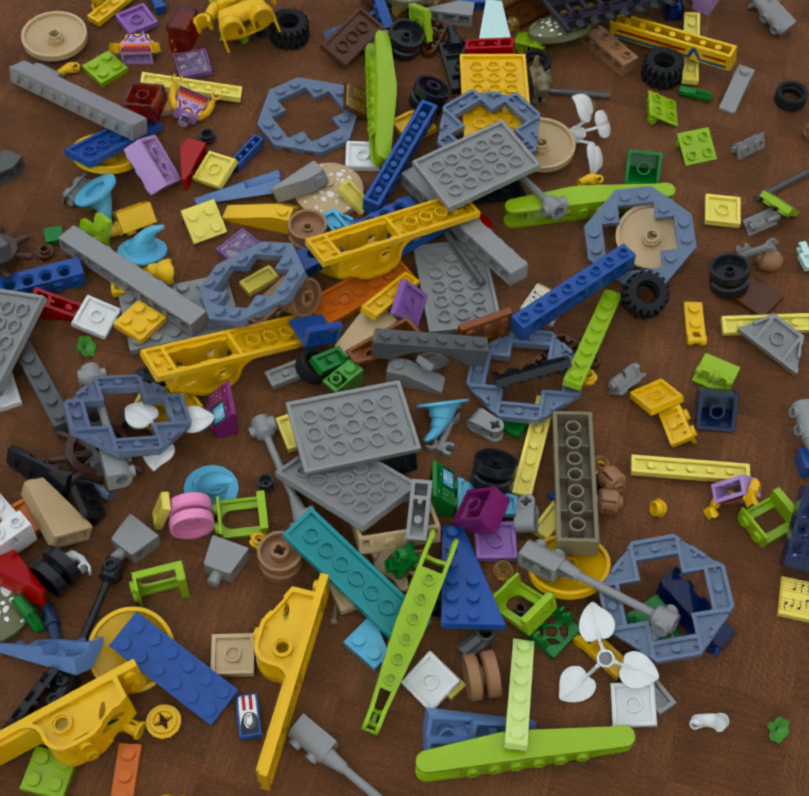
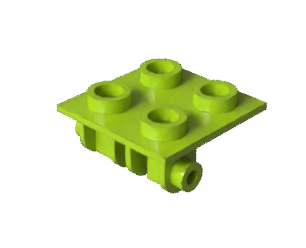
[515,32,547,54]
[646,90,678,127]
[675,127,717,166]
[692,353,741,390]

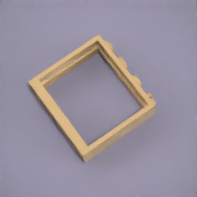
[351,479,441,554]

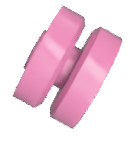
[168,492,215,539]

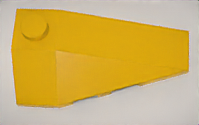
[222,203,300,234]

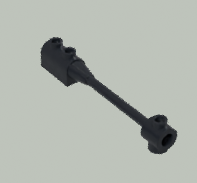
[43,556,126,707]

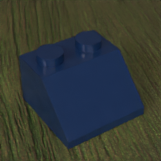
[695,387,739,432]

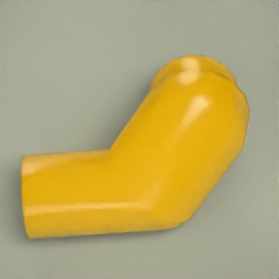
[57,62,80,75]
[577,173,604,186]

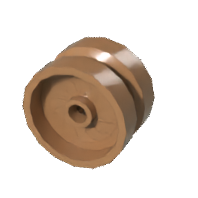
[288,209,327,250]
[274,275,321,317]
[257,530,304,584]
[461,650,502,702]

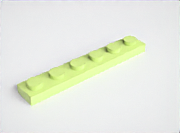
[504,638,534,751]

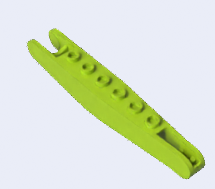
[365,30,397,167]
[503,183,675,228]
[361,529,459,736]
[415,725,635,782]

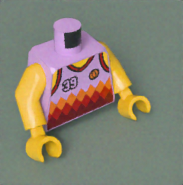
[109,30,161,65]
[167,74,221,127]
[704,475,761,520]

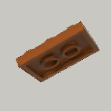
[458,307,513,343]

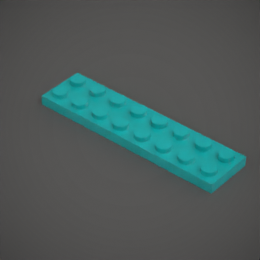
[282,507,432,639]

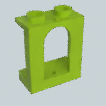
[737,487,805,548]
[213,490,269,540]
[129,560,190,608]
[493,572,557,636]

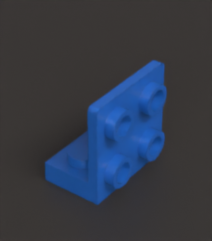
[289,314,343,348]

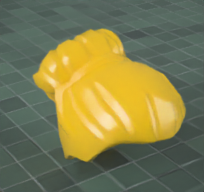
[146,258,175,286]

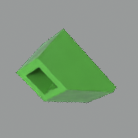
[322,359,364,393]

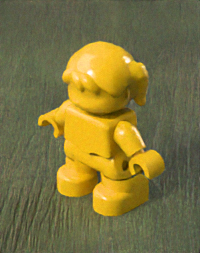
[193,0,281,53]

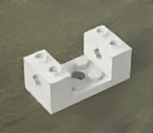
[0,492,38,555]

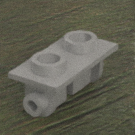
[730,132,765,160]
[62,172,92,207]
[743,208,781,236]
[608,363,647,396]

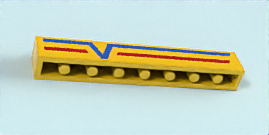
[610,14,737,71]

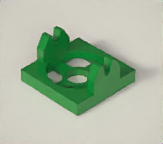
[521,606,580,660]

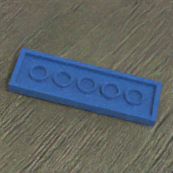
[64,112,163,168]
[109,612,239,726]

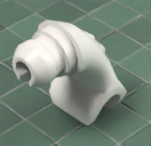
[65,550,92,576]
[689,713,729,732]

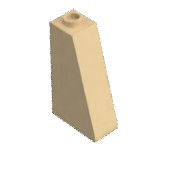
[335,311,398,359]
[21,477,92,548]

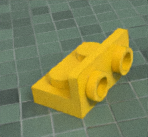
[658,404,698,448]

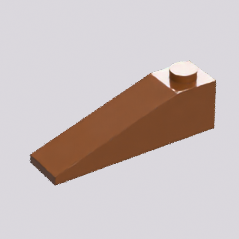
[345,317,421,365]

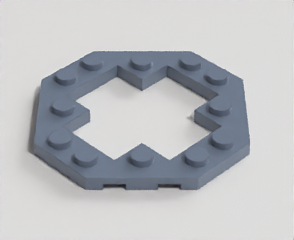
[257,77,357,157]
[437,90,540,156]
[584,186,697,290]
[199,241,308,327]
[466,330,582,424]
[63,374,192,458]
[599,534,734,664]

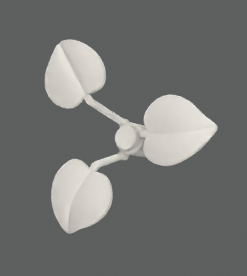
[570,94,611,173]
[124,402,214,471]
[559,602,659,702]

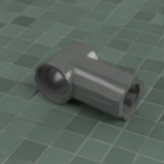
[456,629,495,657]

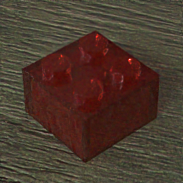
[166,5,200,53]
[121,82,167,123]

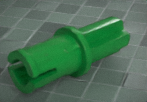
[678,85,712,102]
[11,593,44,633]

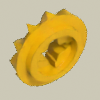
[146,704,182,740]

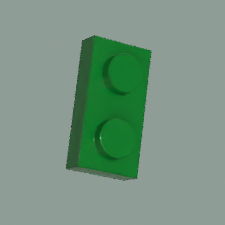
[309,346,349,376]

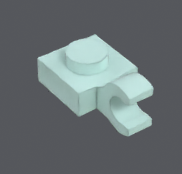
[796,241,809,272]

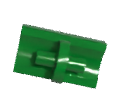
[384,542,420,579]

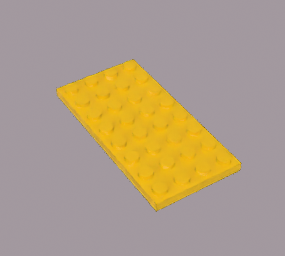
[460,54,530,137]

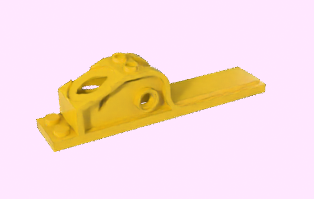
[305,198,481,279]
[140,315,312,396]
[253,573,330,791]
[0,658,147,767]

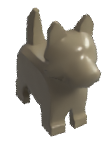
[527,55,552,104]

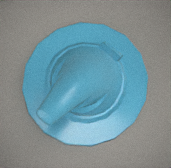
[74,174,116,220]
[117,225,168,266]
[417,398,469,443]
[184,465,239,513]

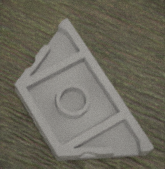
[737,313,804,376]

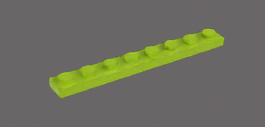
[562,289,622,391]

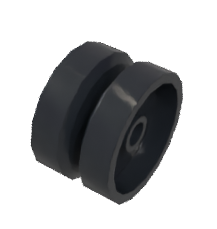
[388,18,425,61]
[409,75,450,116]
[709,253,750,299]
[470,448,518,495]
[28,545,83,598]

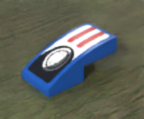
[235,693,262,740]

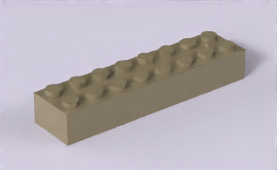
[551,411,599,556]

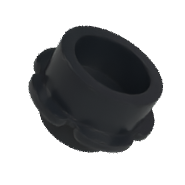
[199,128,216,144]
[256,473,276,492]

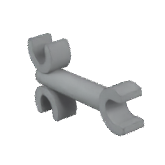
[736,238,778,259]
[425,413,460,458]

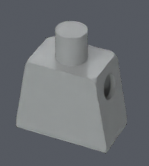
[110,513,161,563]
[204,535,250,588]

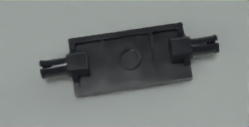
[438,25,470,94]

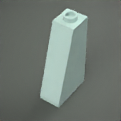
[479,0,511,38]

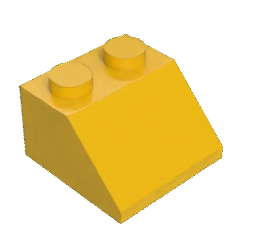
[112,201,157,236]

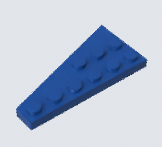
[441,525,506,630]

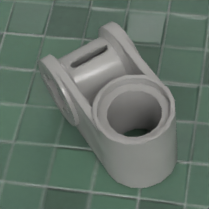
[466,408,504,443]
[514,494,540,533]

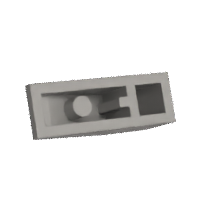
[426,1,475,27]
[718,65,755,115]
[271,161,329,203]
[386,357,445,395]
[405,479,432,542]

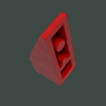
[465,37,517,54]
[179,138,207,191]
[31,287,82,321]
[0,550,46,606]

